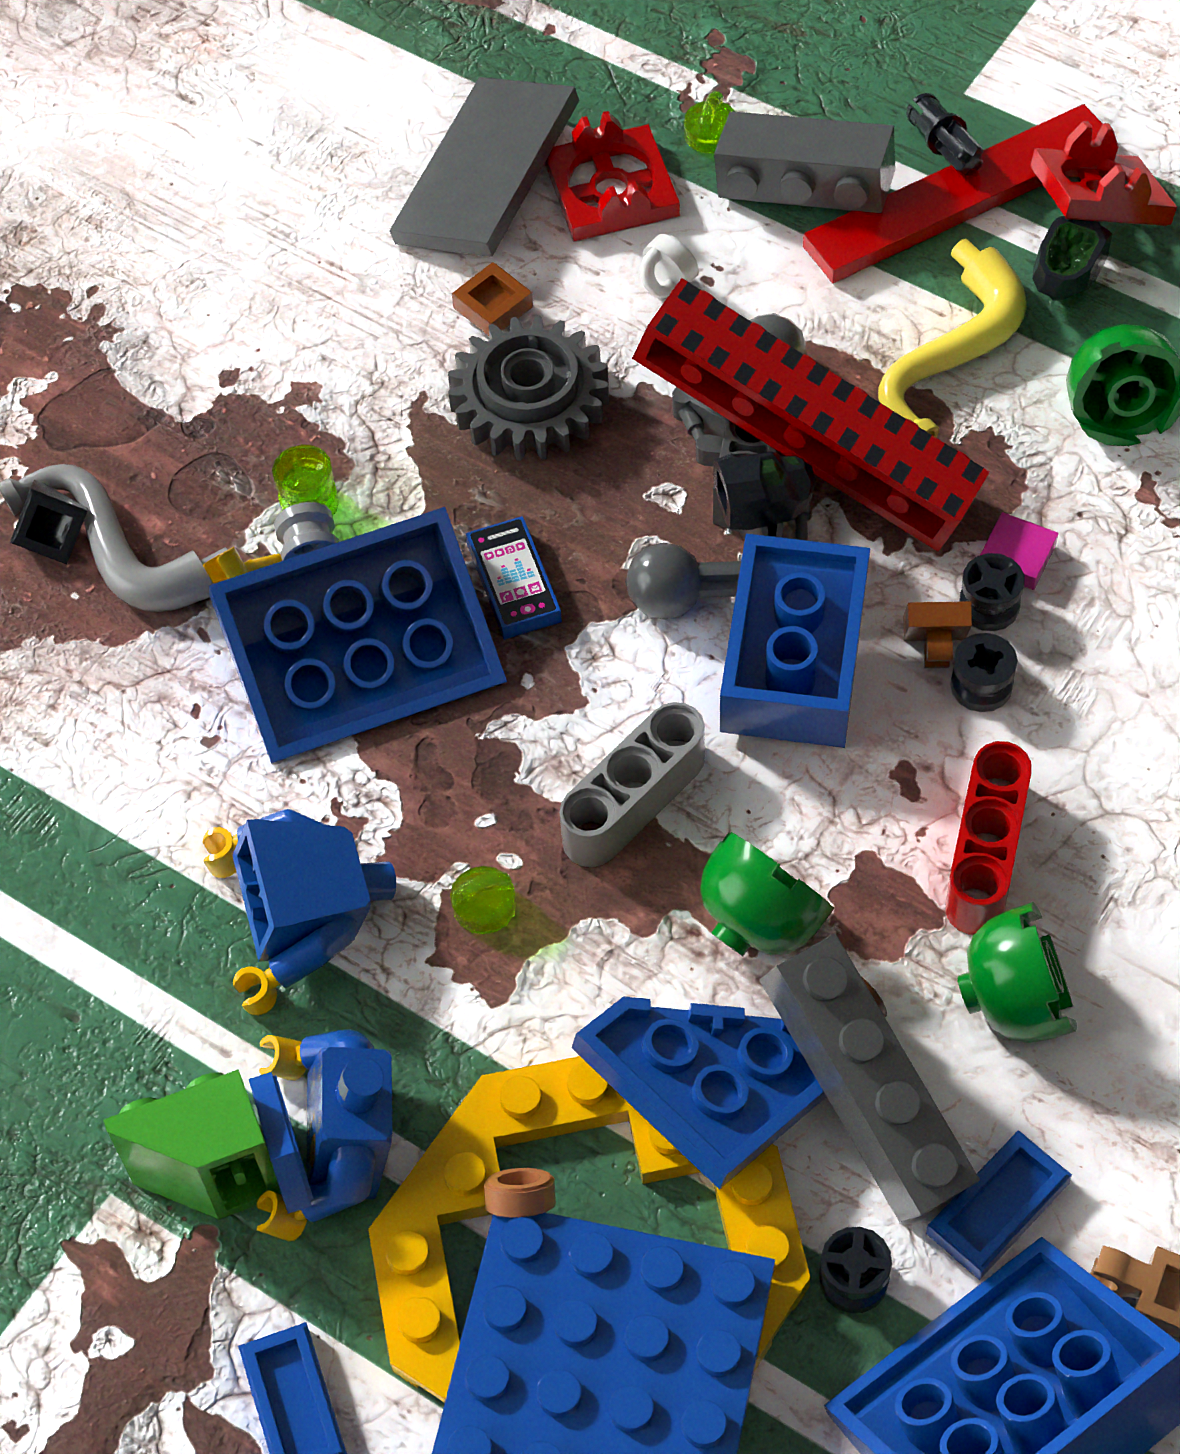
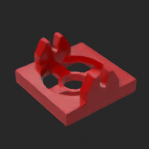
[545,111,680,242]
[1030,121,1177,226]

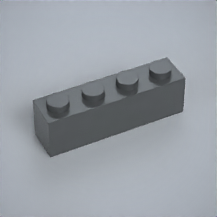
[759,933,980,1222]

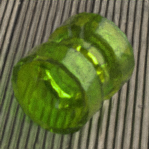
[272,444,339,516]

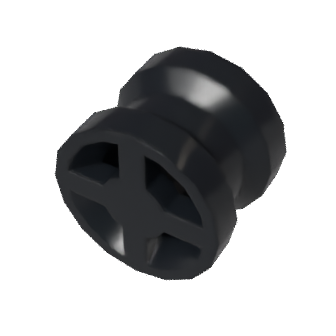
[959,553,1025,631]
[950,633,1018,712]
[819,1226,892,1313]

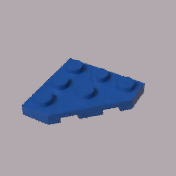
[571,996,827,1190]

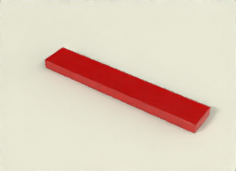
[803,104,1103,284]

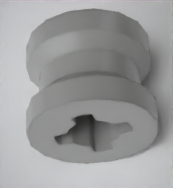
[274,502,339,561]

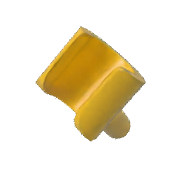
[203,547,282,584]

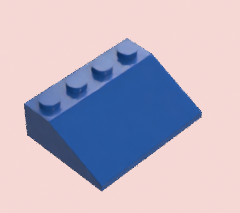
[209,507,507,764]
[824,1236,1180,1454]

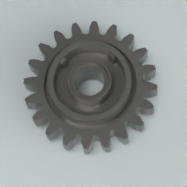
[448,316,610,461]

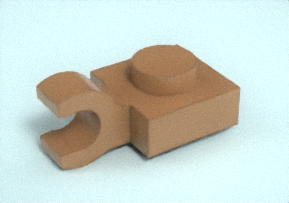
[1090,1246,1180,1338]

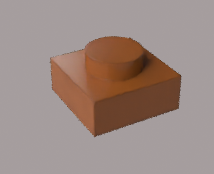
[452,262,534,336]

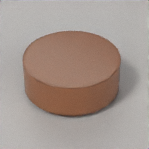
[484,1168,556,1217]

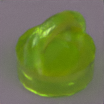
[684,91,736,154]
[450,866,517,934]

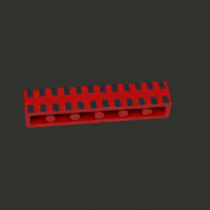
[632,278,990,552]

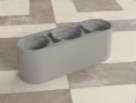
[559,702,705,867]

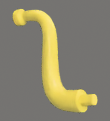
[878,239,1027,438]

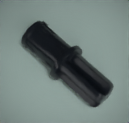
[906,93,984,174]

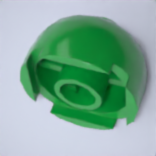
[1066,324,1180,447]
[700,832,834,957]
[957,902,1077,1043]

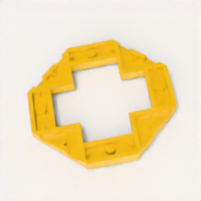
[368,1056,810,1403]

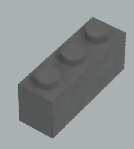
[714,111,896,213]

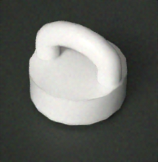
[640,234,699,299]

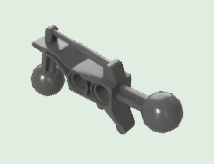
[625,313,811,620]

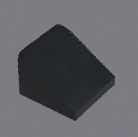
[10,480,88,565]

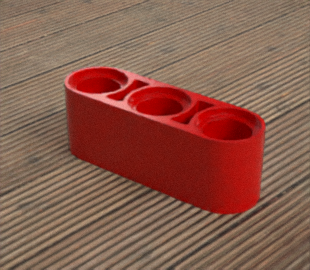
[945,741,1032,935]

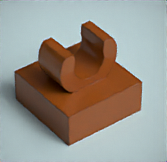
[903,601,972,668]

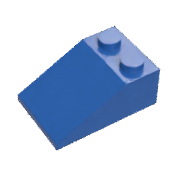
[720,534,870,748]

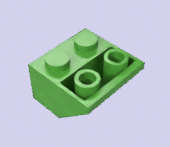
[103,1069,282,1220]

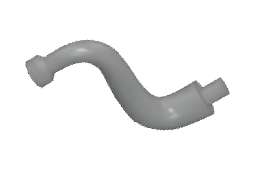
[0,464,227,612]

